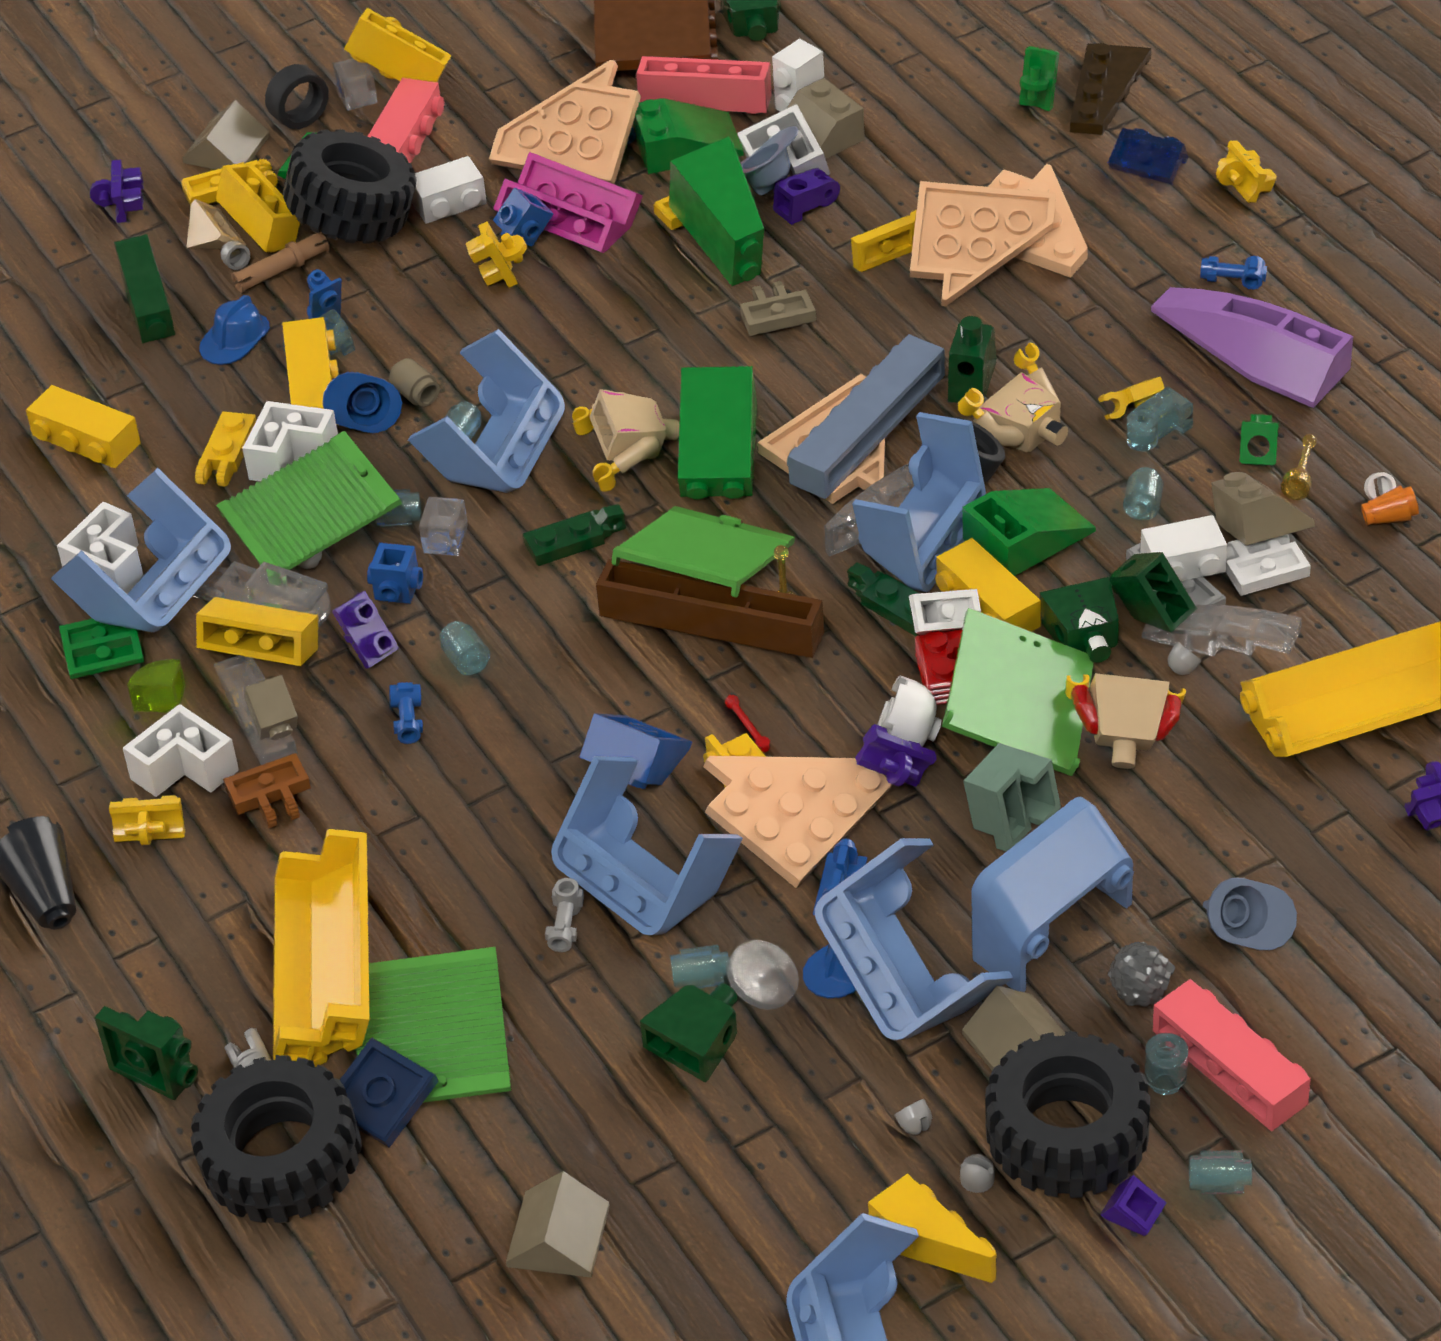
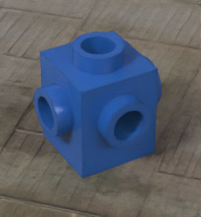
[493,187,554,247]
[367,543,423,604]

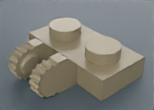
[740,281,816,336]

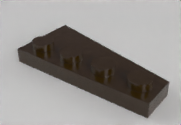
[1070,43,1152,135]

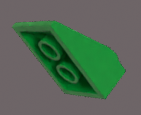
[633,98,744,174]

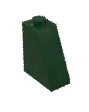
[114,234,176,344]

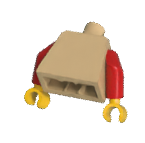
[1065,673,1187,769]

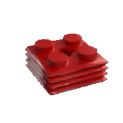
[915,630,963,705]

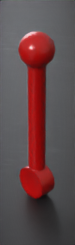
[725,695,770,753]

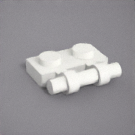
[1226,534,1311,596]

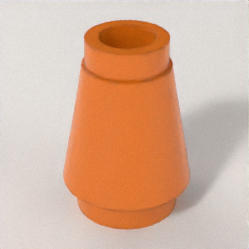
[1361,485,1419,526]

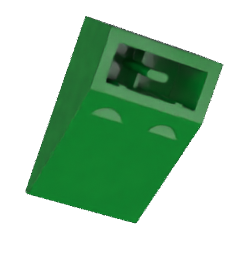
[962,488,1096,576]

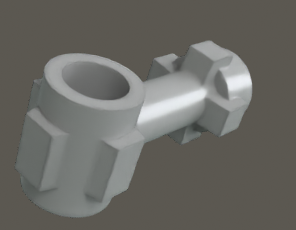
[545,878,584,952]

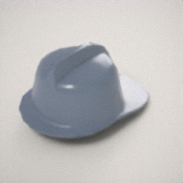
[740,126,799,195]
[1202,878,1297,950]

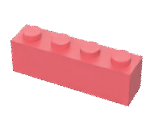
[636,56,772,114]
[367,78,444,163]
[1153,979,1311,1132]

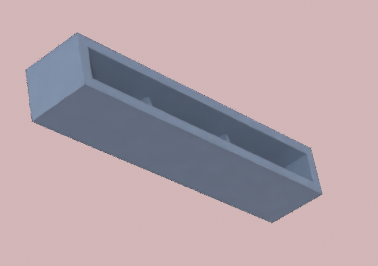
[787,334,945,499]

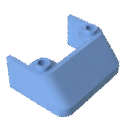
[408,329,565,493]
[852,412,986,592]
[51,468,231,632]
[551,756,743,935]
[971,797,1134,992]
[815,838,1013,1040]
[787,1213,919,1341]

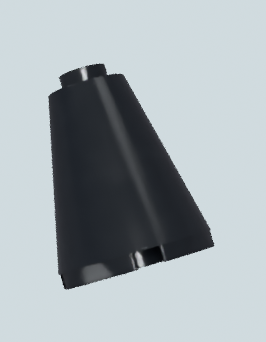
[0,816,76,930]

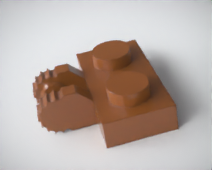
[223,753,311,828]

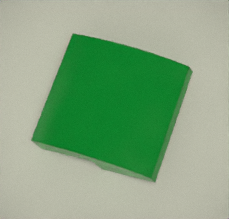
[59,618,144,679]

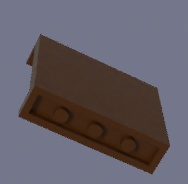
[594,0,718,71]

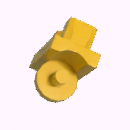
[1216,141,1276,202]
[466,221,527,288]
[109,795,185,846]

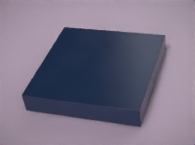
[340,1037,439,1148]

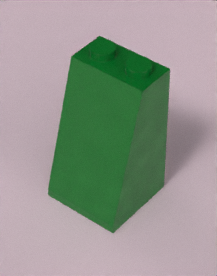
[669,136,764,286]
[678,366,757,499]

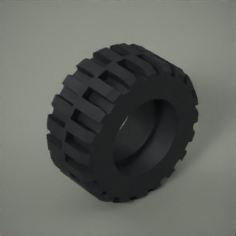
[283,129,417,244]
[985,1031,1150,1198]
[190,1055,361,1223]

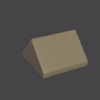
[182,100,270,170]
[962,985,1065,1070]
[506,1171,610,1278]

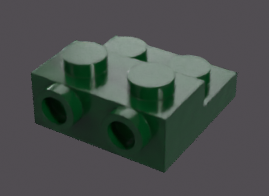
[94,1006,198,1101]

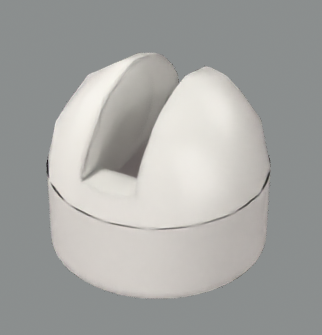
[1364,472,1396,500]

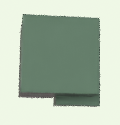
[963,743,1061,852]

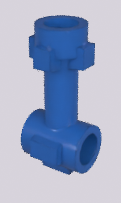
[1200,256,1267,290]
[389,682,423,744]

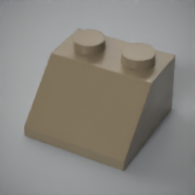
[786,78,865,159]
[1211,472,1315,546]

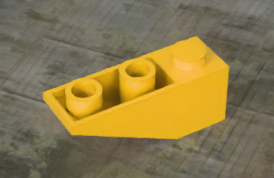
[868,1174,997,1283]

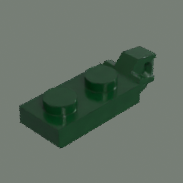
[523,504,626,566]
[847,562,920,636]

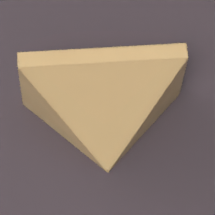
[186,199,246,250]

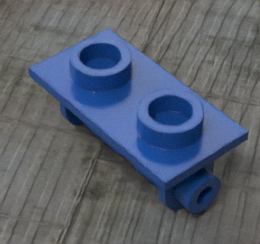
[307,270,342,330]
[813,839,867,915]

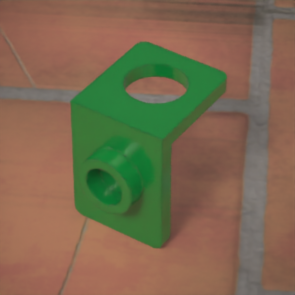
[1239,414,1280,465]

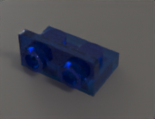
[1108,127,1189,184]

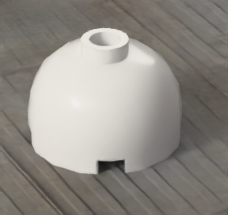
[878,675,942,746]

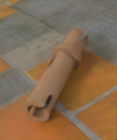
[231,232,329,293]

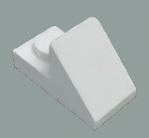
[909,589,981,635]

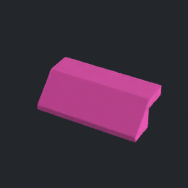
[493,152,643,253]

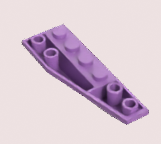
[1151,287,1353,408]

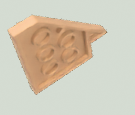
[489,60,641,185]
[988,164,1088,278]
[910,181,1056,306]
[758,374,885,504]
[703,756,892,888]

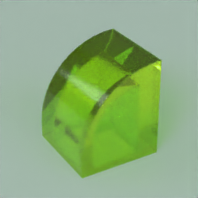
[127,659,186,712]

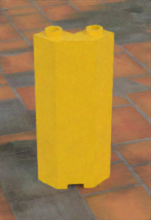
[1240,621,1441,757]
[273,829,370,1067]

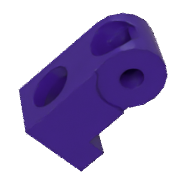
[773,168,840,225]

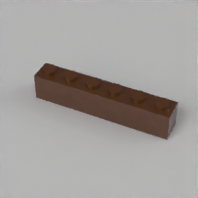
[596,559,824,658]

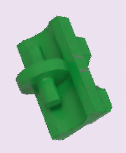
[1019,46,1060,111]

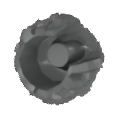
[1108,941,1175,1007]

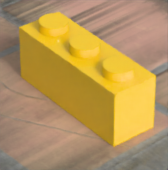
[344,8,452,83]
[216,162,300,253]
[282,317,339,425]
[26,385,141,468]
[935,538,1041,632]
[196,597,318,666]

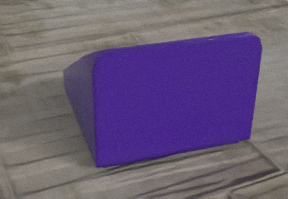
[1100,1175,1166,1236]

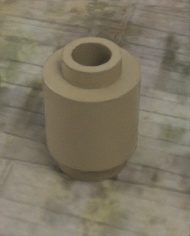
[389,358,440,406]

